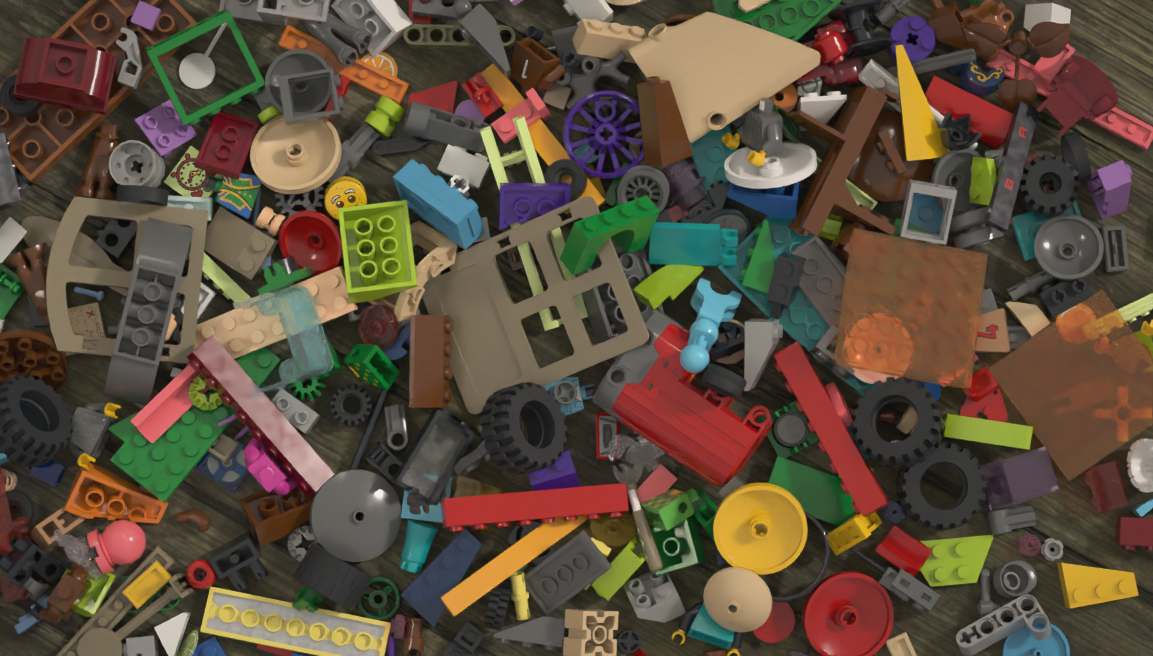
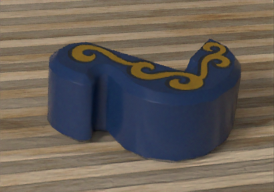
[947,48,1005,97]

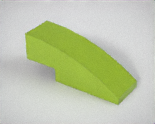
[633,265,704,310]

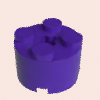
[887,16,935,62]

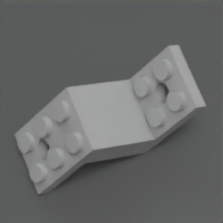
[219,0,330,26]

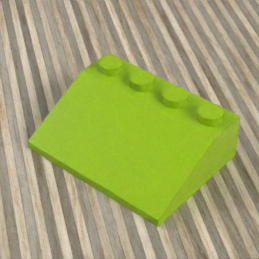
[338,200,417,304]

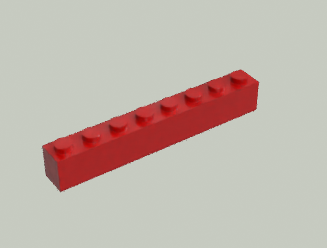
[773,341,890,517]
[441,483,629,532]

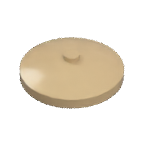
[250,114,342,194]

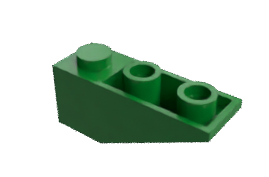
[739,220,775,295]

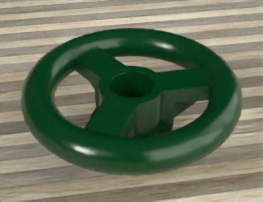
[773,105,802,143]
[357,576,402,621]

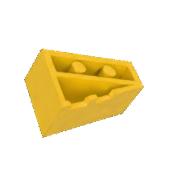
[1057,562,1138,608]

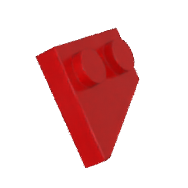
[407,81,458,113]

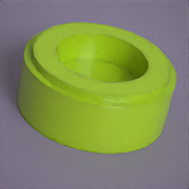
[258,106,281,124]

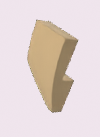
[1005,301,1050,337]

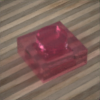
[390,614,406,639]

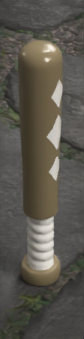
[626,483,663,572]

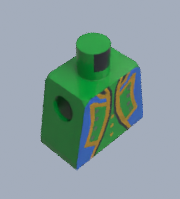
[205,173,261,219]

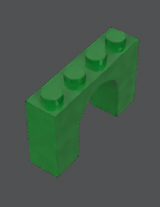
[560,195,660,275]

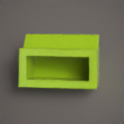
[818,213,843,241]

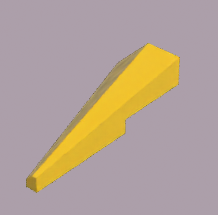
[895,45,949,161]

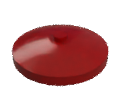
[802,571,894,656]

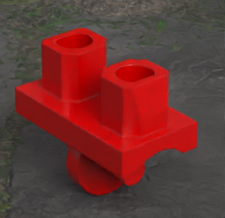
[461,72,504,119]

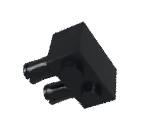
[1036,278,1093,319]
[208,530,269,592]

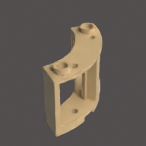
[367,221,457,322]

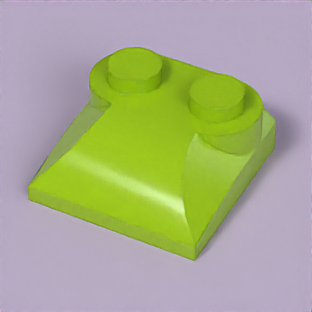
[61,556,116,618]

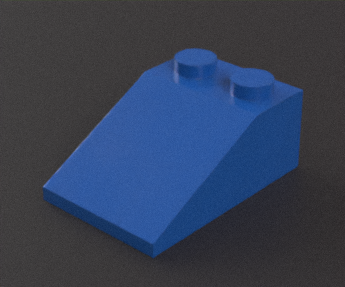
[727,181,801,220]

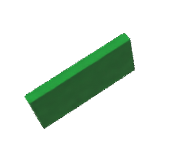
[767,456,855,526]

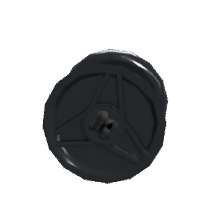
[828,0,894,59]

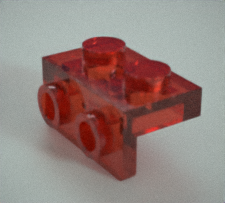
[1084,460,1130,513]

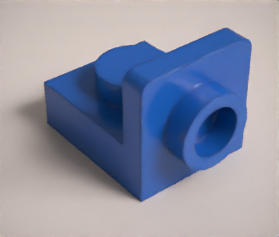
[192,636,227,656]

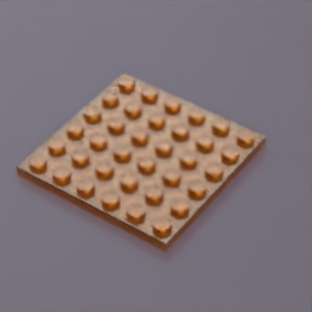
[834,228,988,389]
[989,289,1153,481]

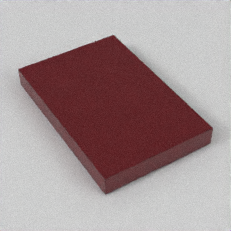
[195,112,260,180]

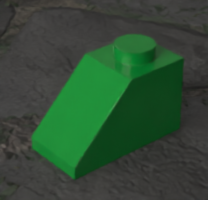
[692,488,718,541]

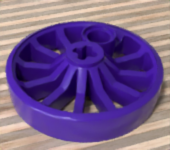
[563,91,644,178]

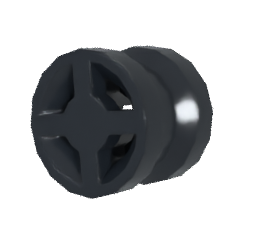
[618,629,641,653]

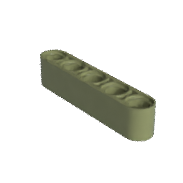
[403,24,515,50]

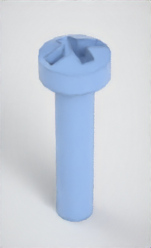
[74,286,104,301]

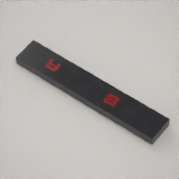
[984,102,1039,233]

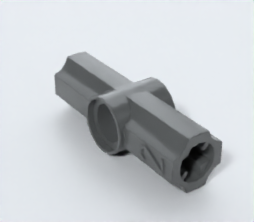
[327,123,380,183]

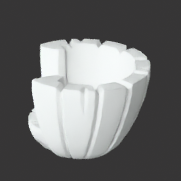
[1127,439,1153,493]

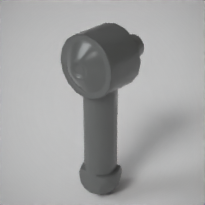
[977,569,1001,617]

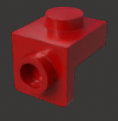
[961,367,1000,402]

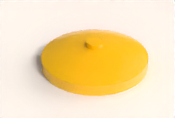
[713,483,808,575]

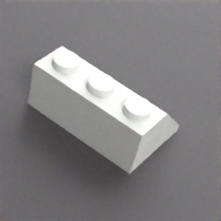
[331,0,413,58]
[563,0,613,25]

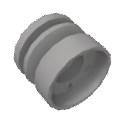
[108,140,165,188]

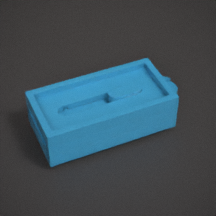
[393,159,484,250]

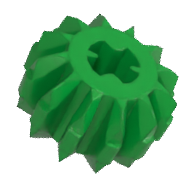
[287,363,326,401]

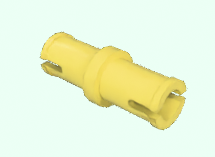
[510,572,531,620]

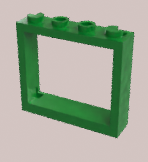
[144,9,265,126]

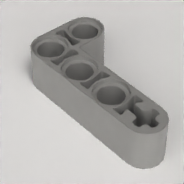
[956,594,1051,656]

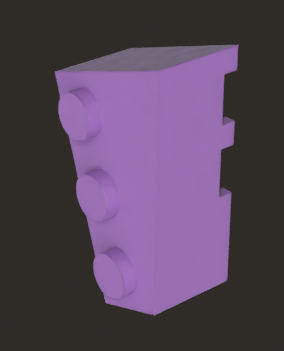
[1085,160,1132,220]

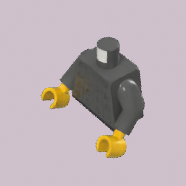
[722,98,783,166]
[68,402,121,470]

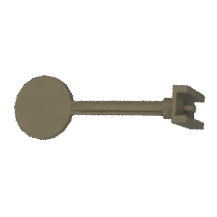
[77,572,198,656]

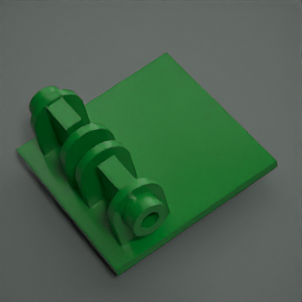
[0,263,25,320]

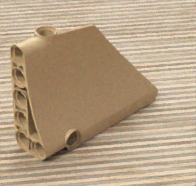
[628,12,821,143]

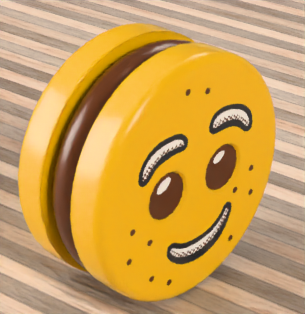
[324,176,367,221]

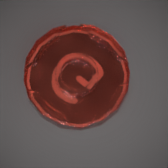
[358,304,399,350]

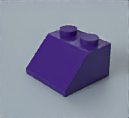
[528,450,580,491]

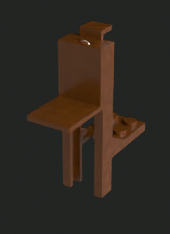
[785,86,900,237]

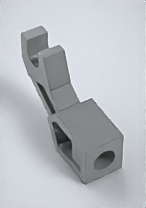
[116,27,145,89]

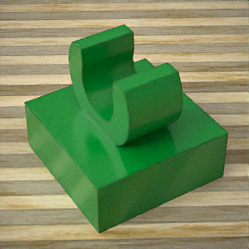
[292,586,323,613]

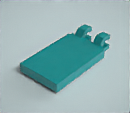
[649,222,738,266]

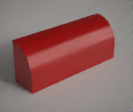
[924,76,1013,150]

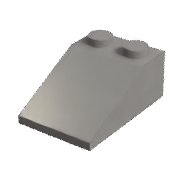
[744,318,783,391]

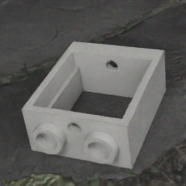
[898,179,957,247]

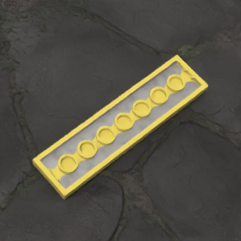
[200,586,391,656]

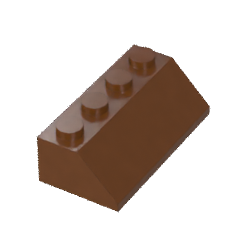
[409,314,453,408]

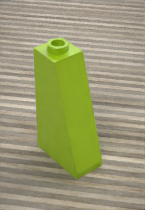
[941,413,1033,450]

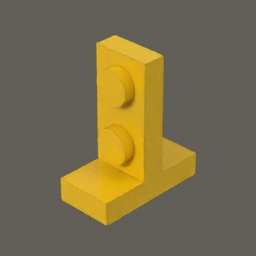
[827,512,883,556]

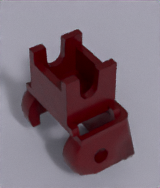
[795,19,862,88]
[1036,55,1118,136]

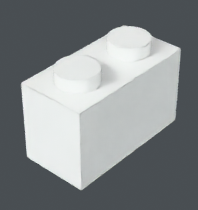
[437,144,490,190]

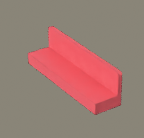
[130,364,210,444]

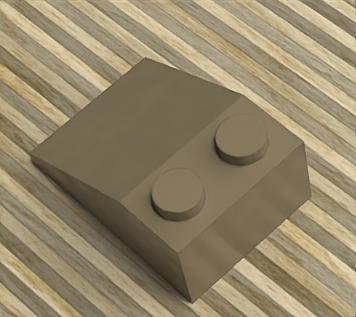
[204,206,279,280]

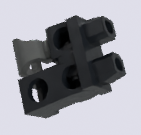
[0,535,66,602]

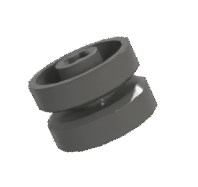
[949,206,1004,251]

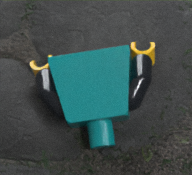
[672,602,744,656]

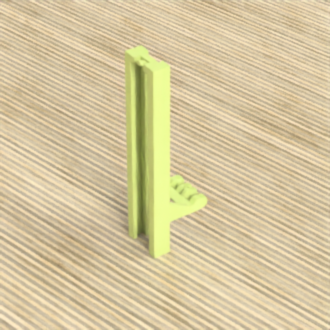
[479,115,588,331]

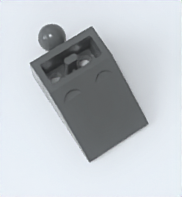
[453,0,511,79]

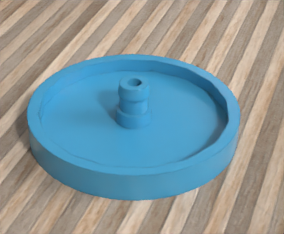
[1002,623,1070,656]

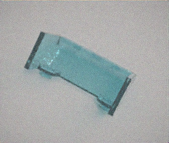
[233,285,333,393]

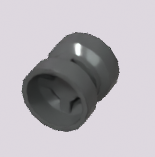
[554,381,577,405]

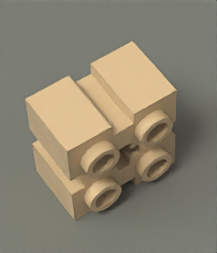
[563,609,619,656]

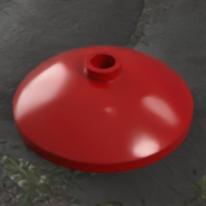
[279,210,343,277]

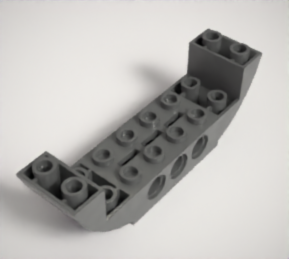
[103,217,194,406]

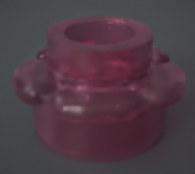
[1019,534,1041,557]

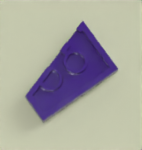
[499,183,570,230]

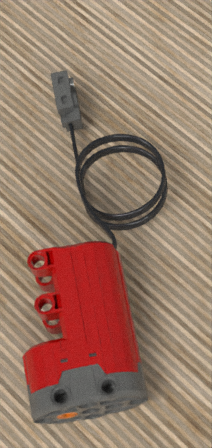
[592,309,941,614]

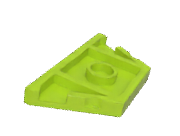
[920,535,993,587]

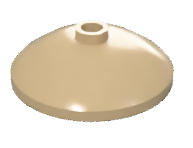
[703,567,772,632]

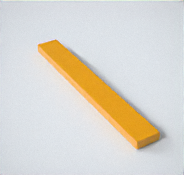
[481,64,606,208]
[440,515,586,617]

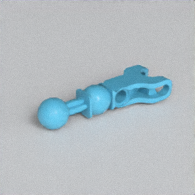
[680,278,742,373]

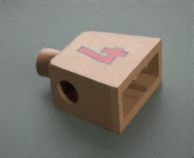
[967,308,1011,353]

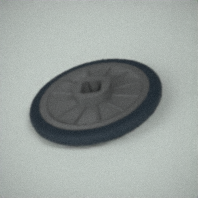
[701,209,751,248]

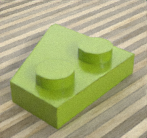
[969,157,997,206]

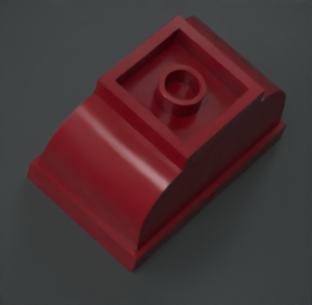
[13,37,116,115]

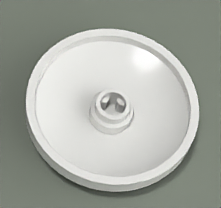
[724,141,817,189]

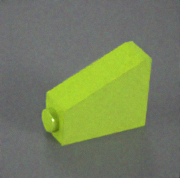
[591,534,646,600]

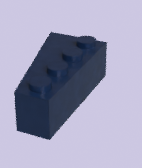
[401,528,482,627]

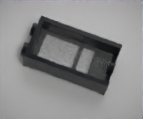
[390,408,476,505]

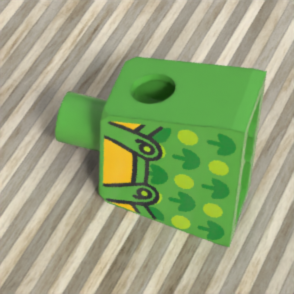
[640,488,699,531]

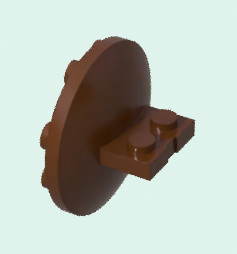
[847,112,934,203]
[0,330,68,392]

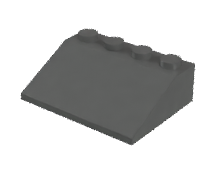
[575,240,665,343]

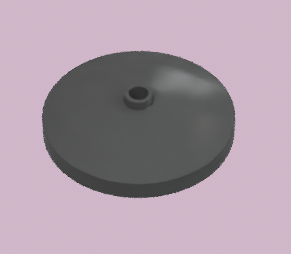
[309,469,401,562]

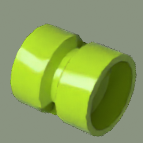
[364,95,406,138]

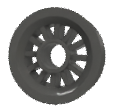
[617,165,670,212]

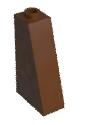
[637,76,693,167]

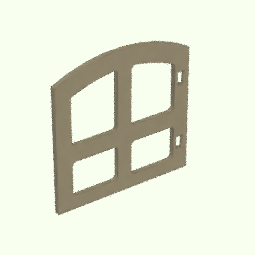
[46,197,208,364]

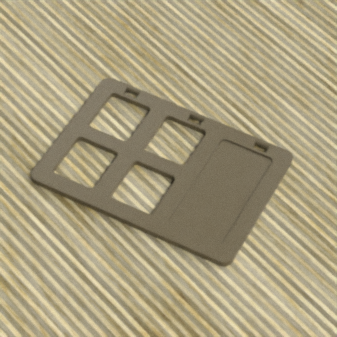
[422,196,649,414]

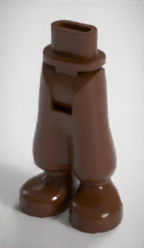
[74,123,119,201]
[6,242,50,325]

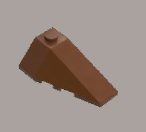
[240,489,316,547]

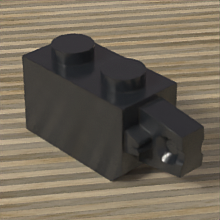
[766,252,806,319]

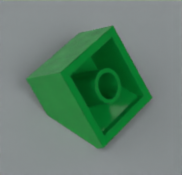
[650,518,707,575]

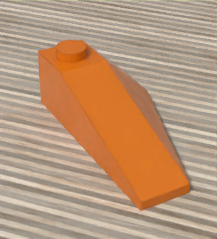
[64,463,168,524]

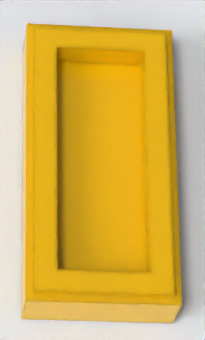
[122,561,172,609]

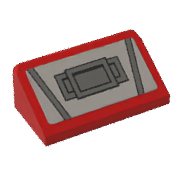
[596,413,620,460]

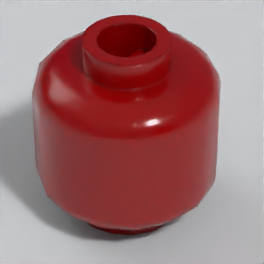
[813,29,848,65]
[186,559,218,589]

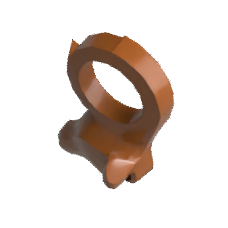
[931,0,1014,62]

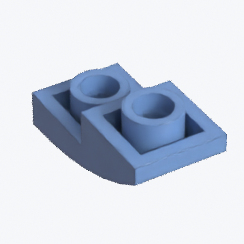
[14,593,50,634]

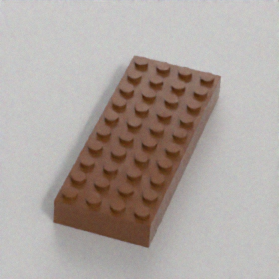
[0,0,196,184]

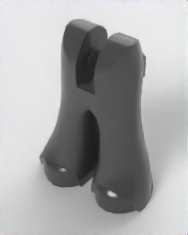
[303,12,372,68]

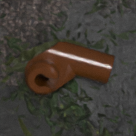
[177,509,210,531]

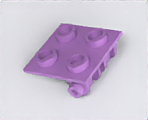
[134,99,197,158]

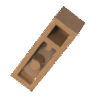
[29,506,88,552]

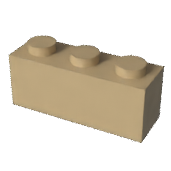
[572,18,647,64]

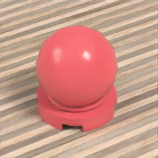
[87,520,146,574]

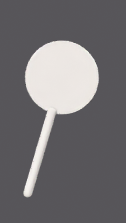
[179,22,227,89]

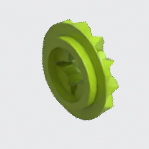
[189,374,223,410]

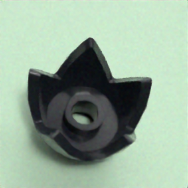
[940,111,982,150]

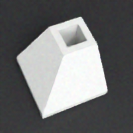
[797,91,847,131]

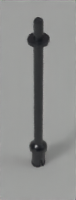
[349,363,399,470]

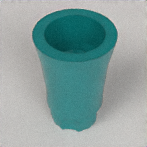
[399,520,439,574]

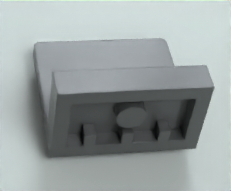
[810,324,855,379]

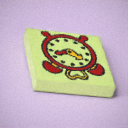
[164,146,223,197]

